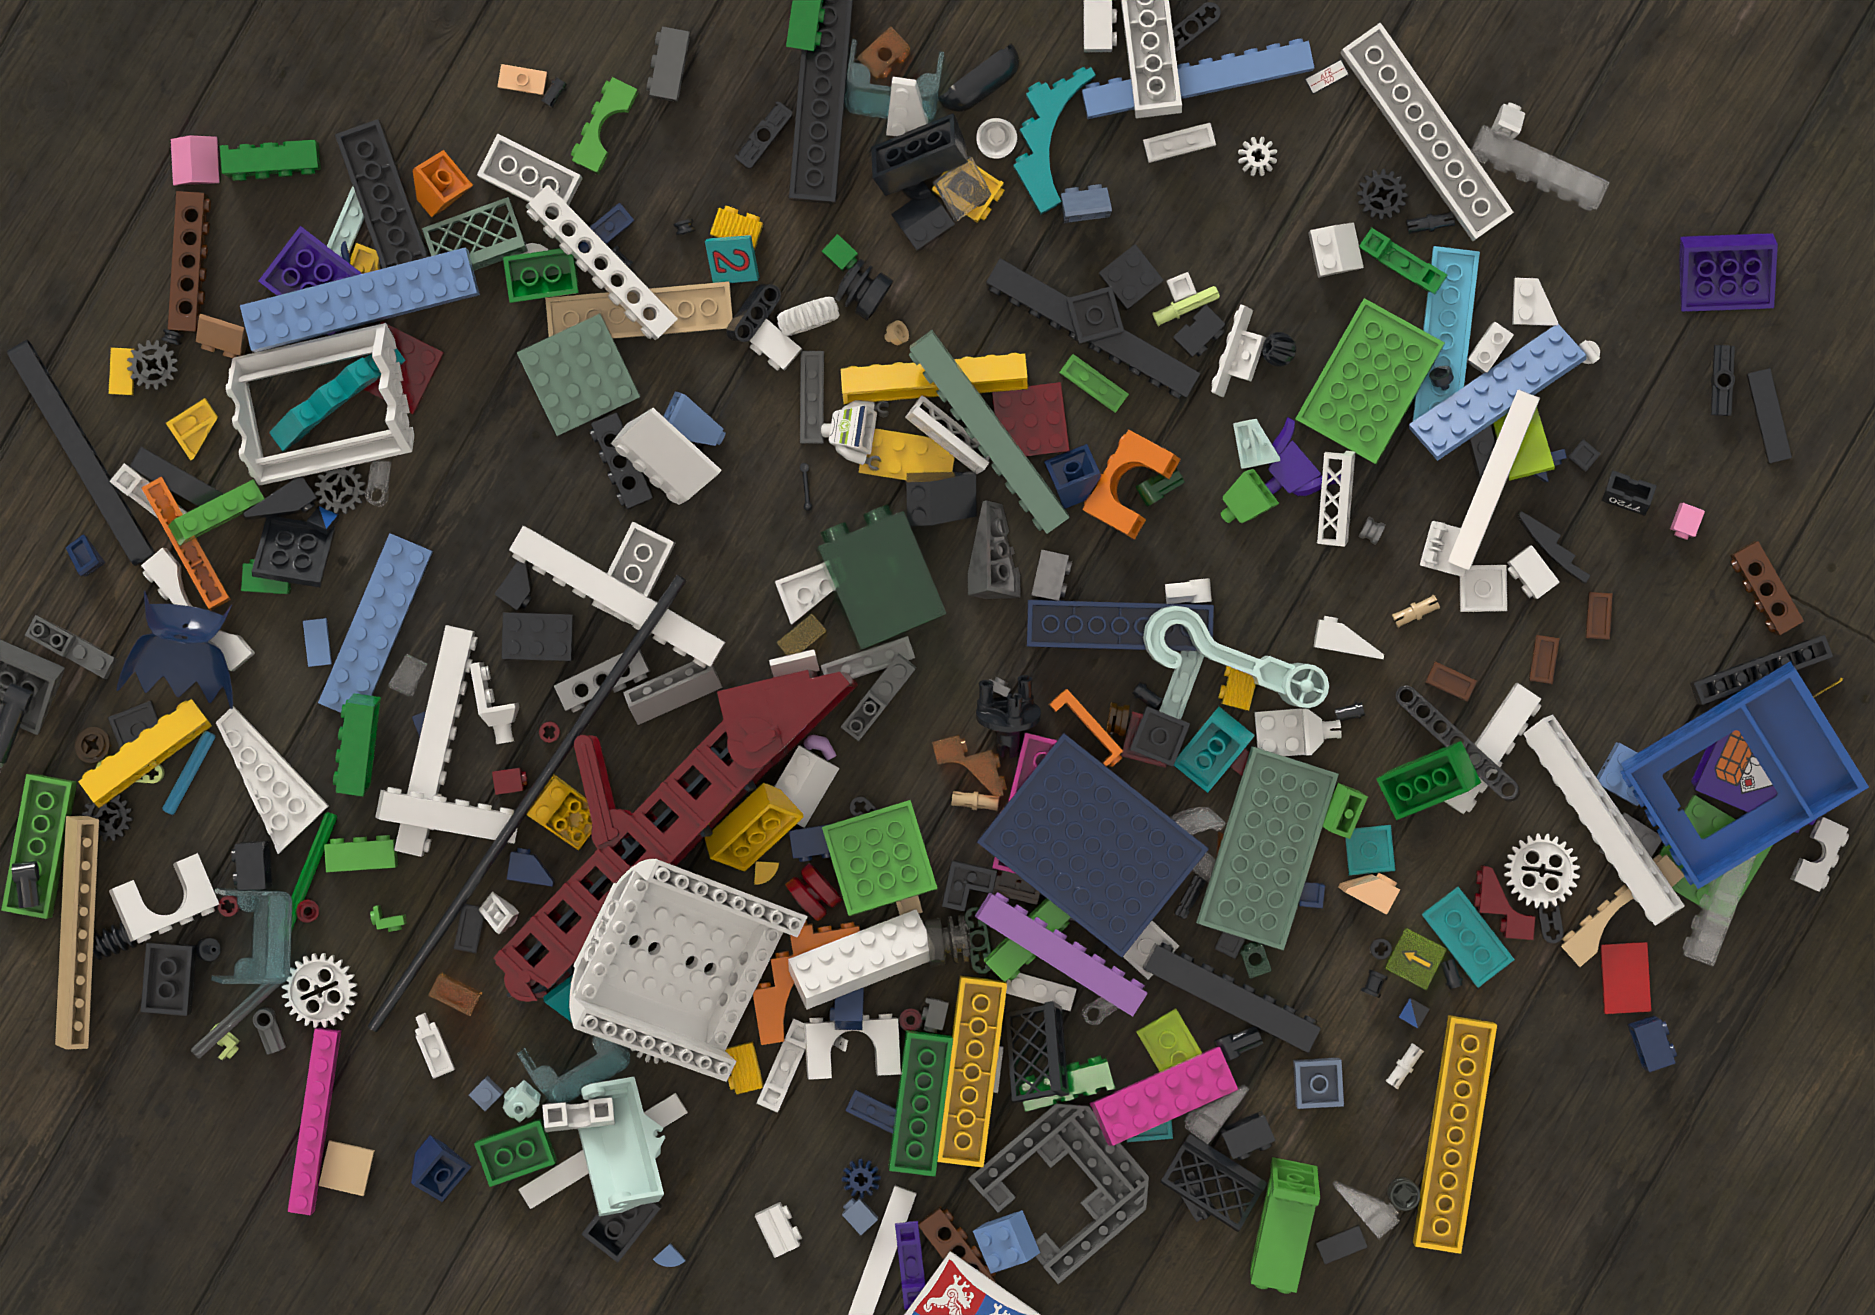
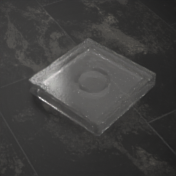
[933,156,991,221]

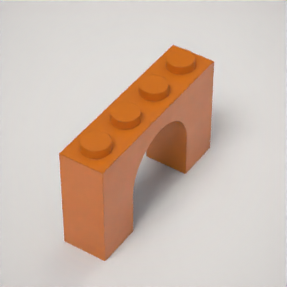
[1083,430,1181,540]

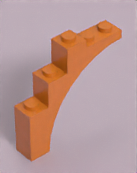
[753,920,860,1045]

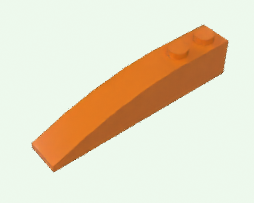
[141,477,231,611]

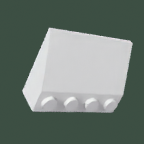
[611,408,721,505]

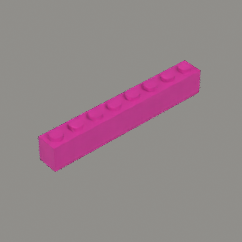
[288,1027,341,1215]

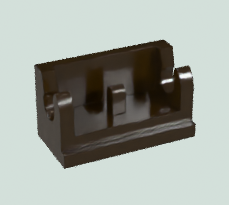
[992,869,1040,905]

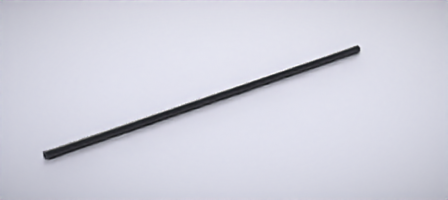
[368,575,686,1032]

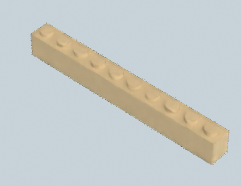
[55,816,99,1049]

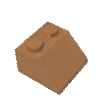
[196,314,249,358]

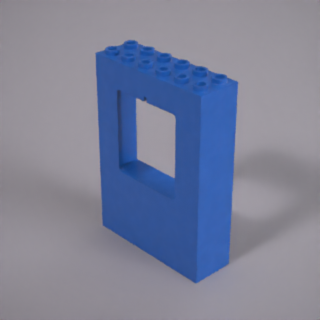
[1620,661,1869,889]

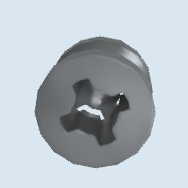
[1359,517,1386,545]

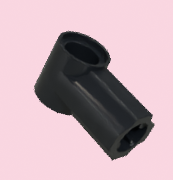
[12,861,40,908]
[1213,1026,1263,1062]

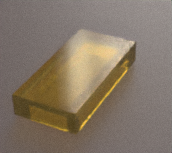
[777,613,827,656]

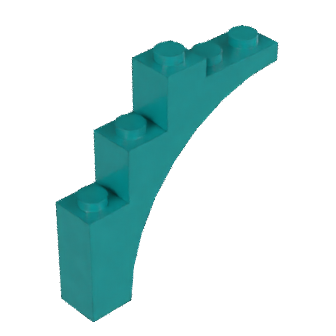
[1013,67,1095,215]
[269,349,406,451]

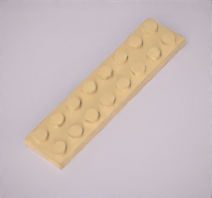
[545,282,733,339]

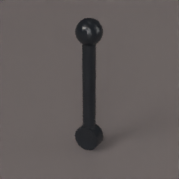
[800,463,813,511]

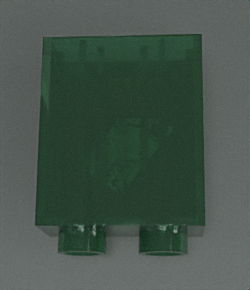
[815,504,947,651]

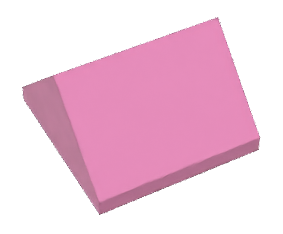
[171,136,220,186]

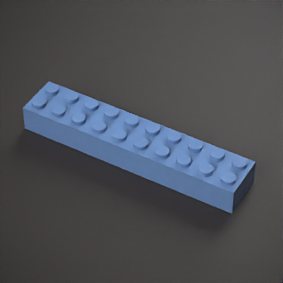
[240,248,480,352]

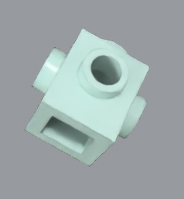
[503,1080,541,1122]

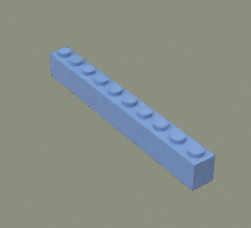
[1082,39,1314,119]

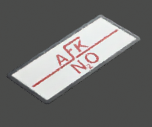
[1304,59,1350,95]

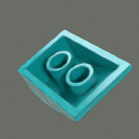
[1174,707,1255,793]

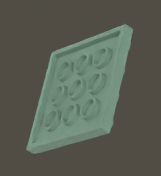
[517,313,640,436]

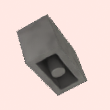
[1032,550,1072,601]

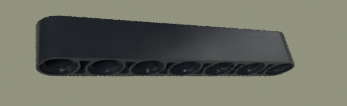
[1396,685,1521,802]

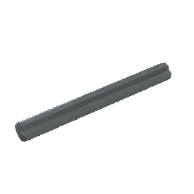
[191,974,282,1058]

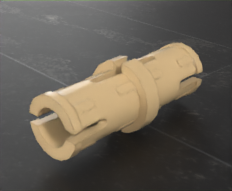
[1392,595,1440,628]
[952,791,999,811]

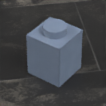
[469,1076,504,1111]
[842,1197,878,1235]

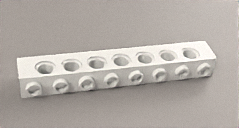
[525,185,677,340]

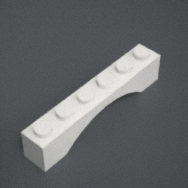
[141,548,255,671]

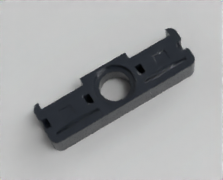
[735,101,793,169]

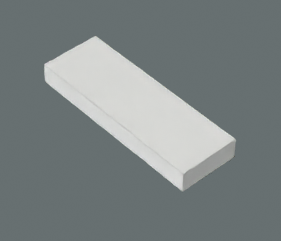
[1143,123,1216,163]

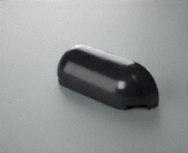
[938,43,1019,112]

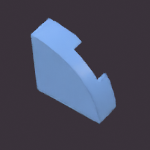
[653,1243,686,1267]

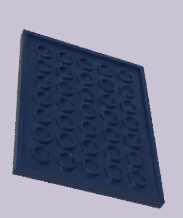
[977,733,1209,957]

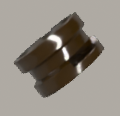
[1106,702,1130,737]

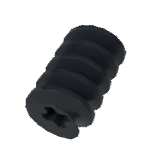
[93,922,143,960]

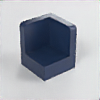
[1298,882,1325,908]

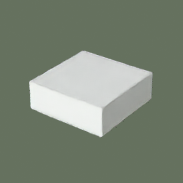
[1166,272,1197,302]

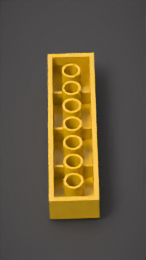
[937,976,1007,1167]

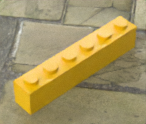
[78,699,212,808]

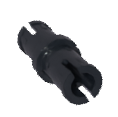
[1406,211,1455,234]

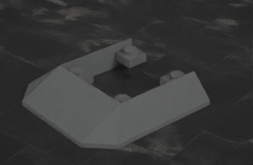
[968,1103,1149,1284]

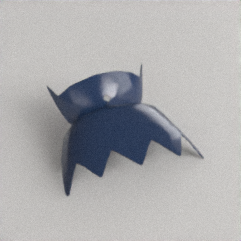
[117,590,233,709]

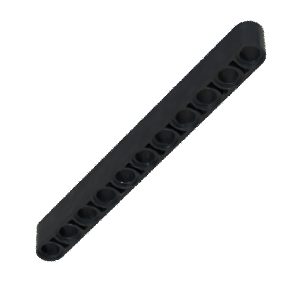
[7,339,155,566]

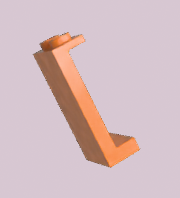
[1048,689,1123,767]

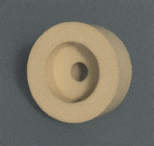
[884,320,909,345]

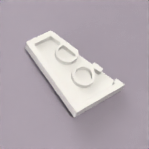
[775,557,848,625]

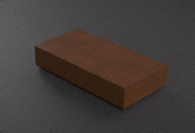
[1586,592,1613,640]
[1529,635,1560,684]
[1425,661,1477,702]

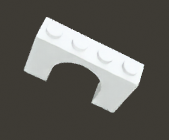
[109,853,219,943]
[804,1014,901,1079]

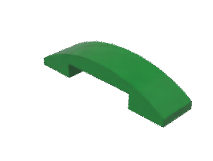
[1359,228,1448,295]

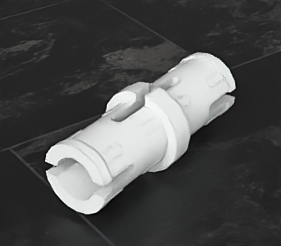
[1386,1043,1424,1089]

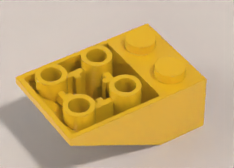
[527,775,592,850]

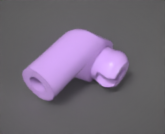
[804,735,837,761]

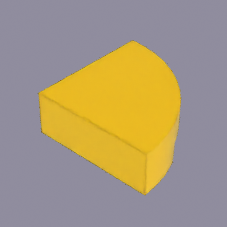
[754,861,779,885]

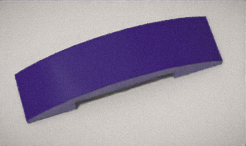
[895,1221,925,1310]

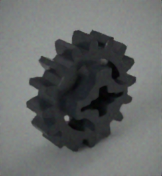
[1356,169,1407,220]
[82,794,134,842]

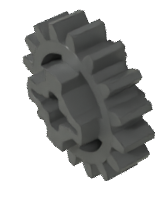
[127,340,178,390]
[315,466,366,514]

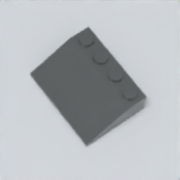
[0,640,65,735]

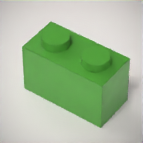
[1322,783,1368,839]

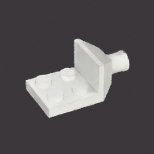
[470,662,520,744]
[1254,708,1341,756]

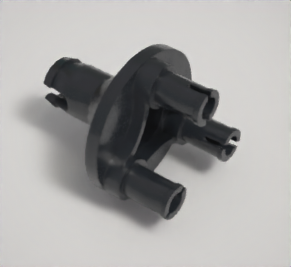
[976,675,1041,758]

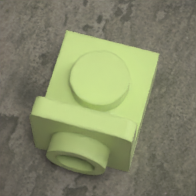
[212,1023,240,1060]

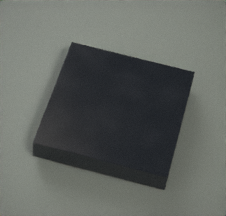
[108,701,159,748]

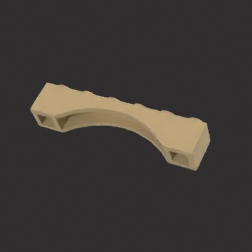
[1561,854,1684,967]

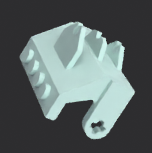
[578,1077,665,1216]

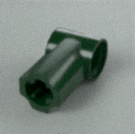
[1135,468,1185,507]

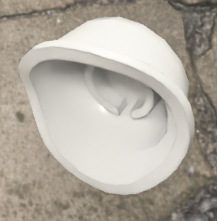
[977,118,1017,158]

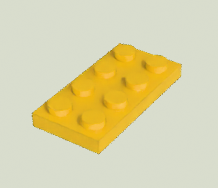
[859,429,955,480]

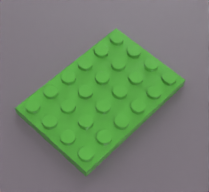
[1295,298,1445,464]

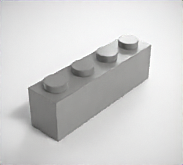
[623,662,722,725]

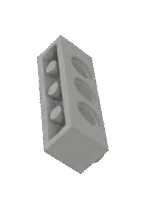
[554,650,650,713]

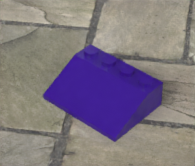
[259,226,363,336]
[1679,233,1778,311]

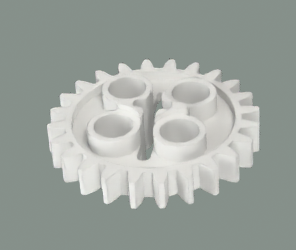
[1504,834,1580,909]
[282,953,358,1028]

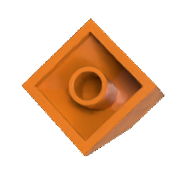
[413,150,473,217]

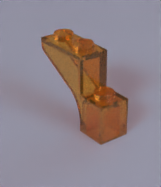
[932,735,1007,796]

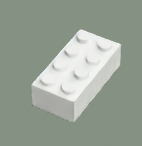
[477,134,582,216]
[592,522,676,625]

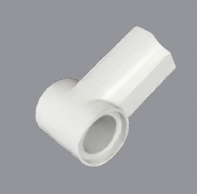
[1165,578,1212,604]

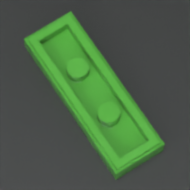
[1059,354,1129,413]

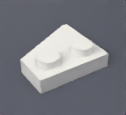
[1512,278,1558,326]

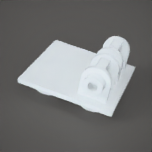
[1420,521,1466,577]

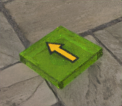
[1385,927,1447,990]

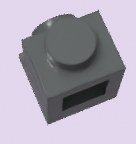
[921,996,949,1033]

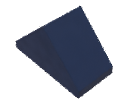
[65,534,105,576]

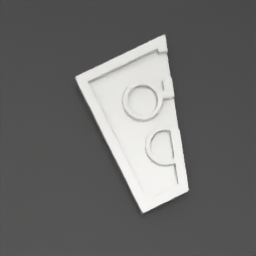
[886,77,928,136]

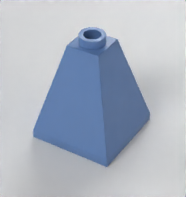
[663,391,725,446]

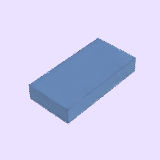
[303,618,332,667]

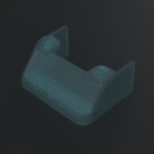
[845,39,944,123]
[211,888,292,984]
[517,1036,630,1104]

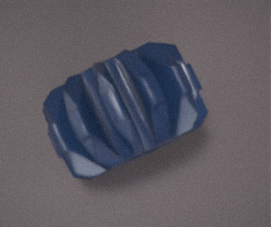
[842,1158,881,1198]

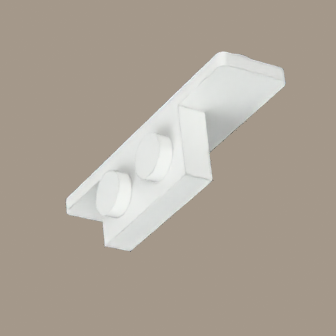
[1211,305,1266,397]

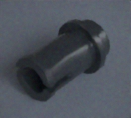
[541,77,567,108]
[1132,682,1162,709]
[1335,701,1365,722]
[1440,959,1463,989]

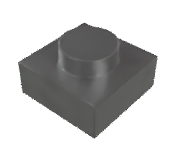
[989,677,1010,697]

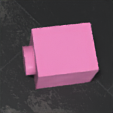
[1670,503,1705,540]

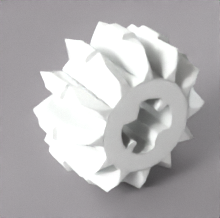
[1238,137,1277,176]

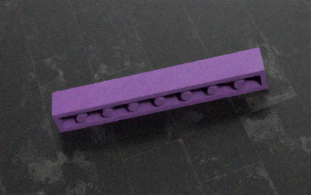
[975,892,1147,1017]

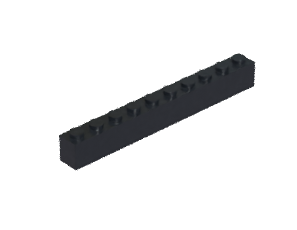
[986,258,1200,400]

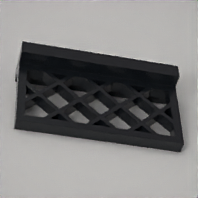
[1005,1001,1069,1103]
[1160,1134,1268,1232]

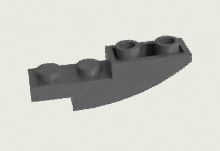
[25,615,118,679]
[841,653,917,741]

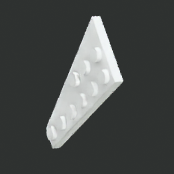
[216,706,329,854]

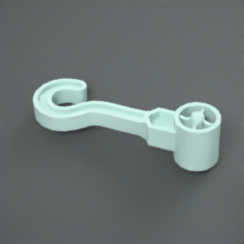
[1143,606,1329,708]

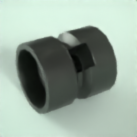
[1387,1177,1420,1211]

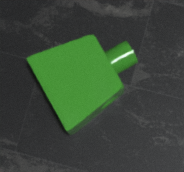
[1221,469,1279,523]

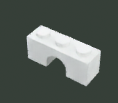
[1790,816,1849,892]
[542,1097,615,1132]

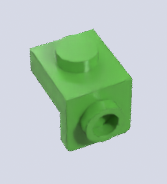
[370,905,407,932]

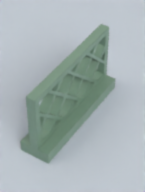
[422,197,528,271]

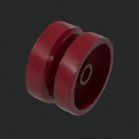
[785,862,843,922]

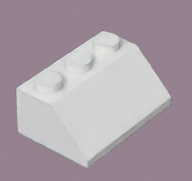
[775,745,839,828]

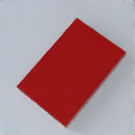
[1600,942,1651,1014]

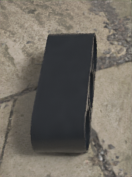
[727,284,781,342]

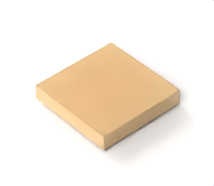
[319,1140,375,1196]

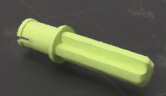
[1152,286,1220,326]

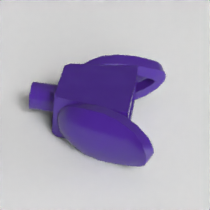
[1265,417,1341,496]

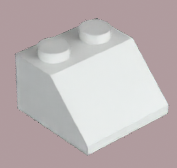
[1309,223,1364,278]

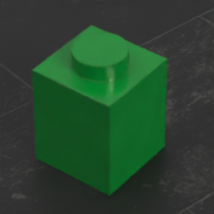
[822,234,858,272]

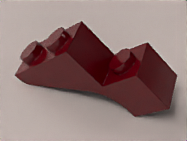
[1474,865,1535,940]

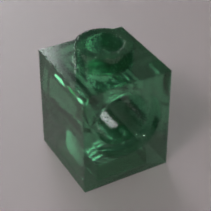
[1240,941,1272,978]

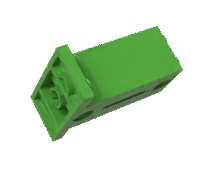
[1250,1157,1320,1294]

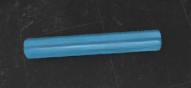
[163,731,215,815]

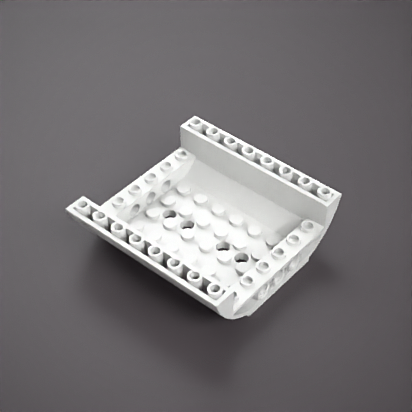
[569,859,807,1082]

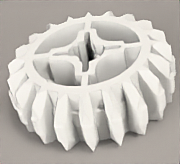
[777,297,840,336]

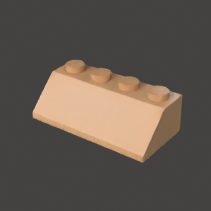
[1338,873,1400,914]

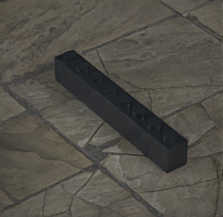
[1142,942,1321,1053]

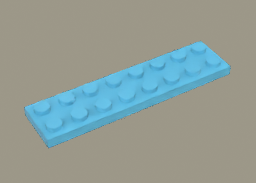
[1412,246,1480,422]

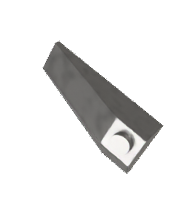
[968,501,1020,599]

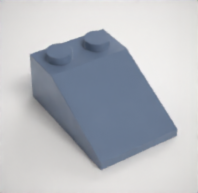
[1061,184,1112,223]

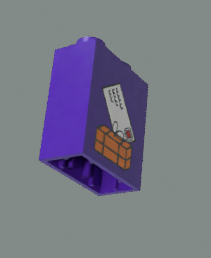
[1691,730,1817,833]

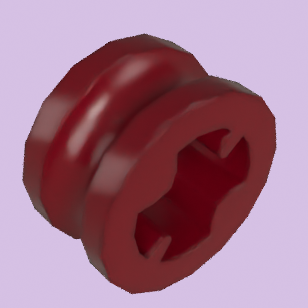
[539,721,560,743]
[218,896,240,917]

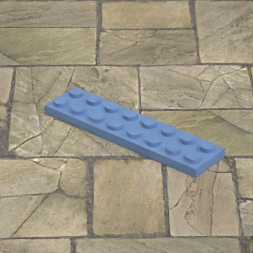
[1409,324,1586,461]
[318,533,433,712]

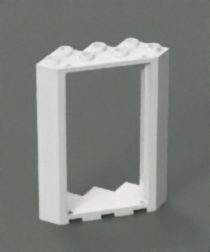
[226,323,414,486]

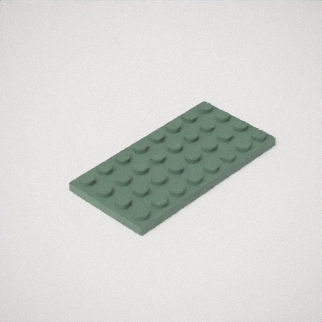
[1196,746,1339,950]

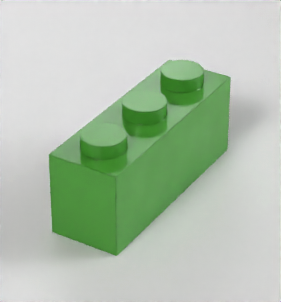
[324,835,398,872]

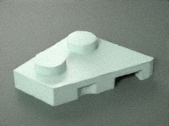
[1233,419,1280,469]

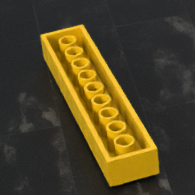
[1413,1015,1497,1254]

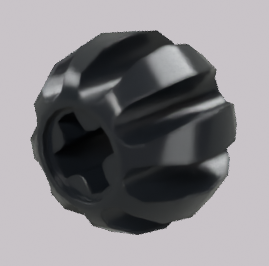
[1262,332,1296,367]

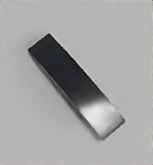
[130,447,224,506]
[1516,511,1591,583]

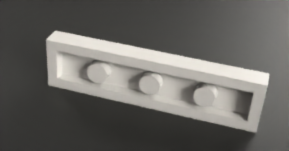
[905,395,990,474]
[1317,451,1355,547]

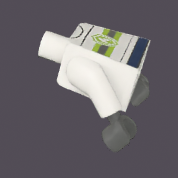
[821,400,889,471]

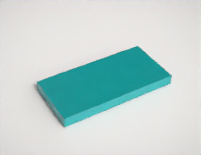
[1421,886,1515,988]

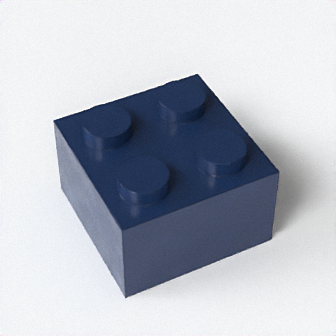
[1628,1016,1677,1072]

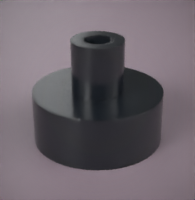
[1429,366,1454,390]
[195,938,220,961]

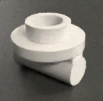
[1579,340,1600,364]

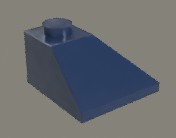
[1044,444,1101,509]
[411,1135,471,1202]

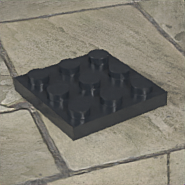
[252,517,335,588]

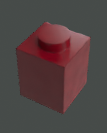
[492,767,528,795]

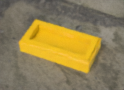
[109,348,135,395]

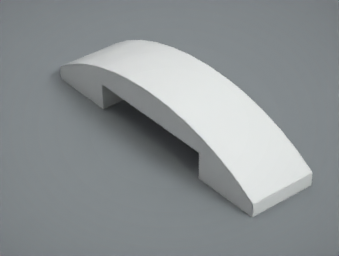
[110,463,188,518]
[756,1019,806,1113]

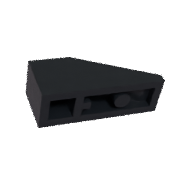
[243,476,317,520]

